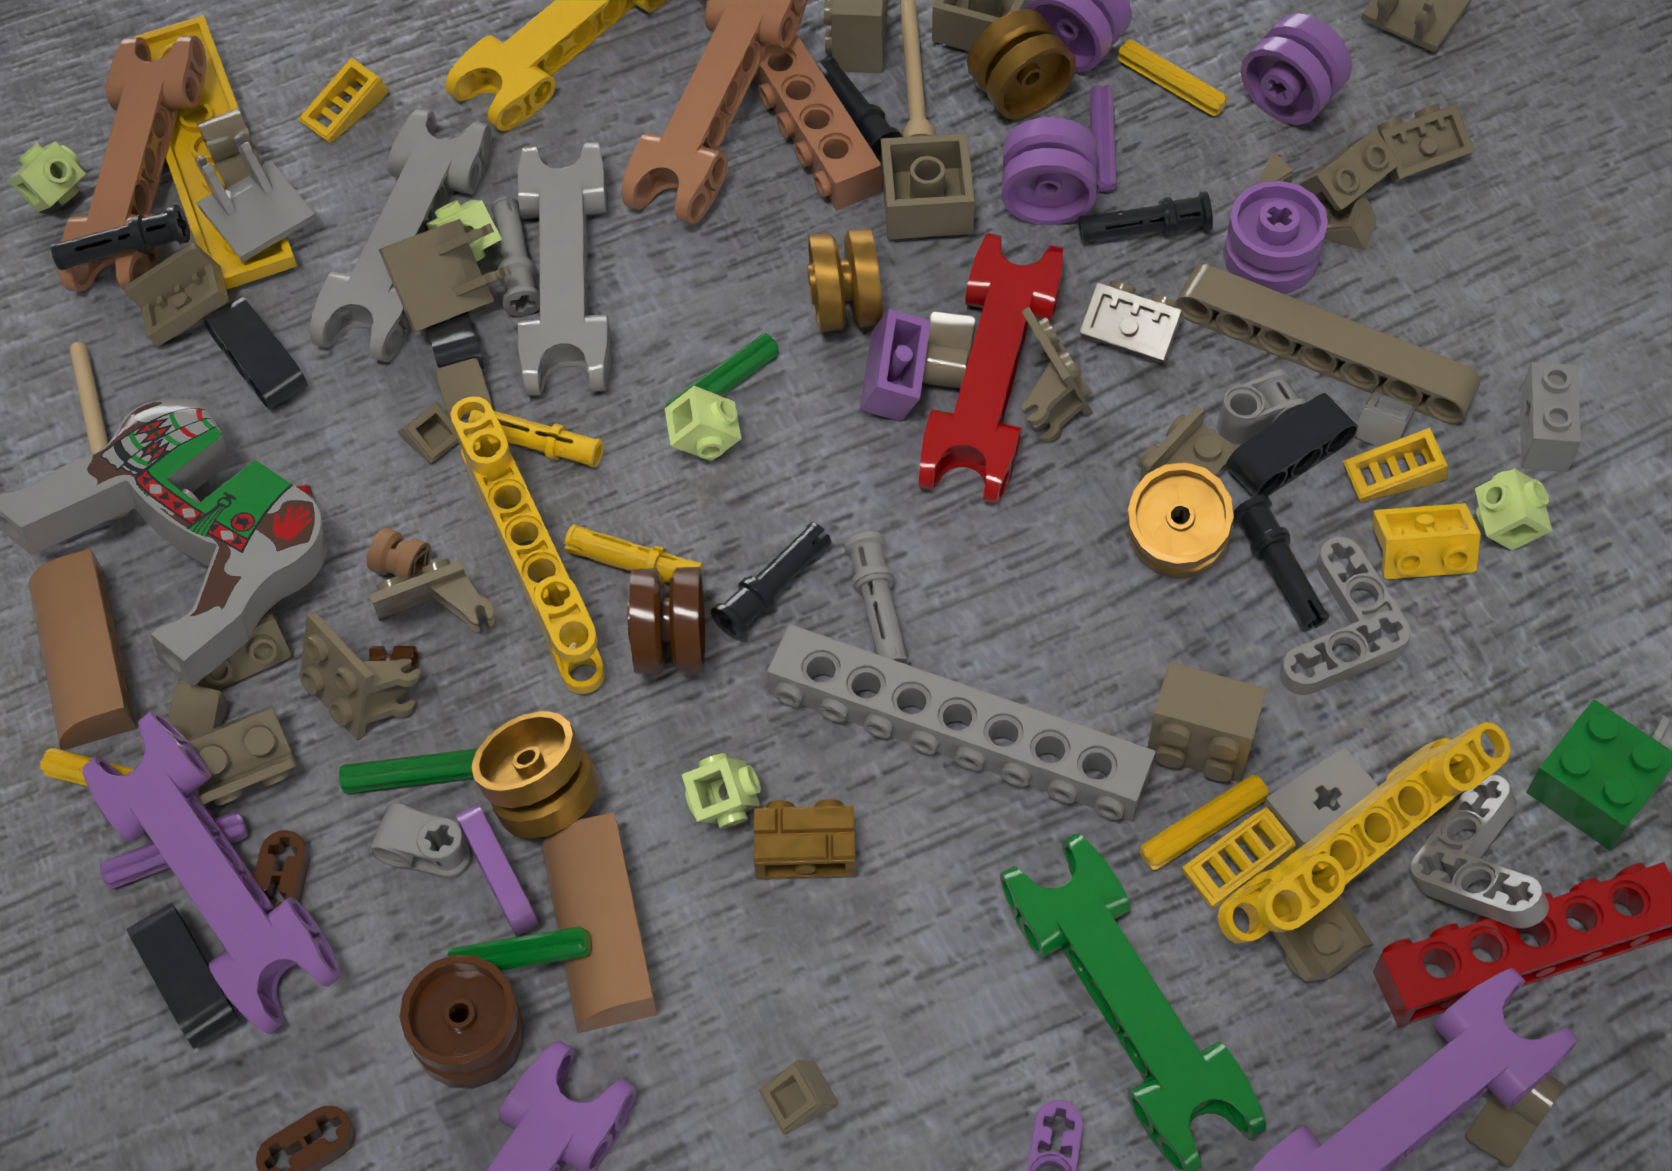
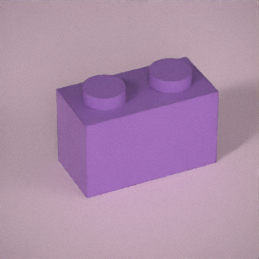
[860,308,931,422]

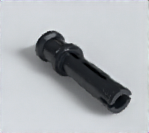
[817,57,903,162]
[1078,191,1213,244]
[51,204,190,271]
[1233,495,1329,631]
[711,522,831,640]

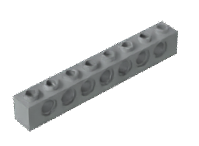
[767,624,1156,822]

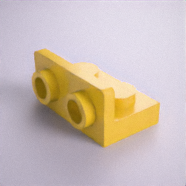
[1372,503,1481,579]

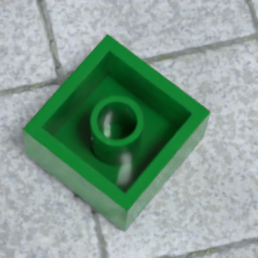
[1526,699,1672,851]

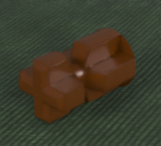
[368,646,418,673]

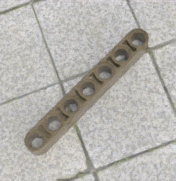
[1176,264,1480,423]

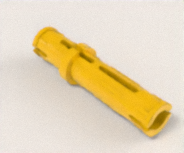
[468,410,604,468]
[564,524,704,583]

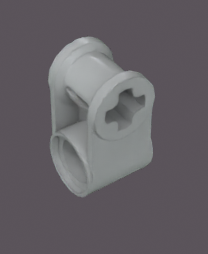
[1217,369,1306,444]
[369,803,472,879]

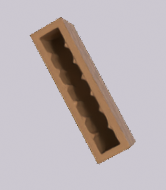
[29,548,137,750]
[542,812,658,1034]

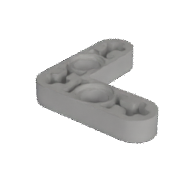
[1280,536,1411,695]
[1411,775,1549,928]

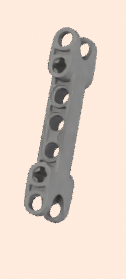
[310,109,492,362]
[518,142,611,396]

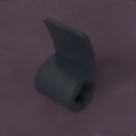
[427,312,485,369]

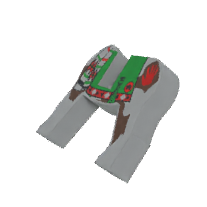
[0,398,327,688]

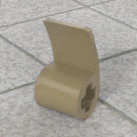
[197,108,263,189]
[922,311,975,389]
[1465,1075,1565,1167]

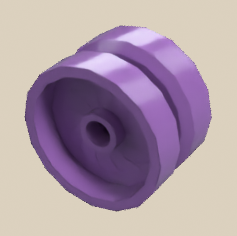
[1025,0,1132,72]
[1240,13,1353,125]
[1001,117,1097,225]
[1223,181,1328,294]

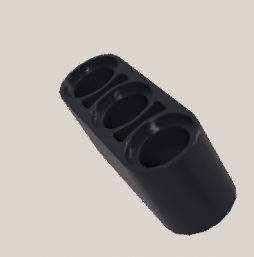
[203,296,308,410]
[1226,393,1358,497]
[126,902,240,1049]

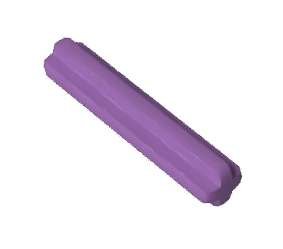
[1090,85,1116,193]
[100,811,248,889]

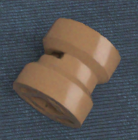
[367,527,431,581]

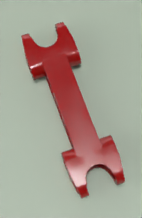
[919,233,1063,504]

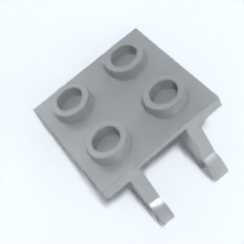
[195,134,317,262]

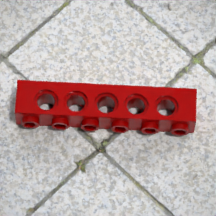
[1373,862,1672,1028]

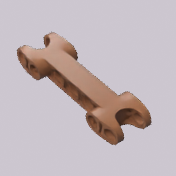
[621,0,807,224]
[58,35,206,291]

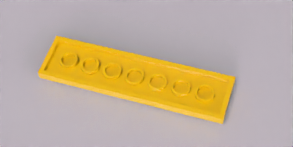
[131,15,297,290]

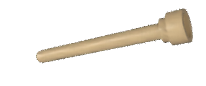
[900,0,936,137]
[70,342,131,520]

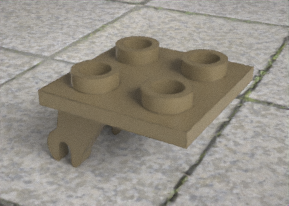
[1361,0,1472,52]
[379,219,511,333]
[1021,307,1093,443]
[369,559,495,634]
[299,612,421,740]

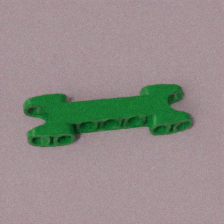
[1000,834,1266,1171]

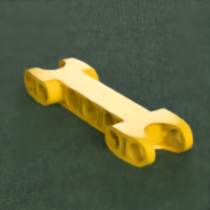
[445,0,668,132]
[450,396,605,694]
[1218,722,1510,944]

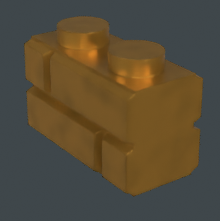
[754,799,856,879]

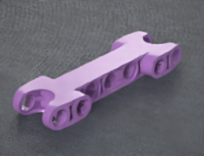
[82,711,341,1034]
[1251,968,1579,1171]
[486,1040,637,1171]

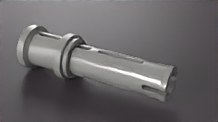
[492,196,540,316]
[843,531,910,665]

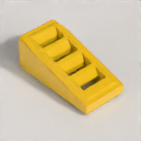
[298,57,389,144]
[1343,428,1449,503]
[1181,807,1296,910]

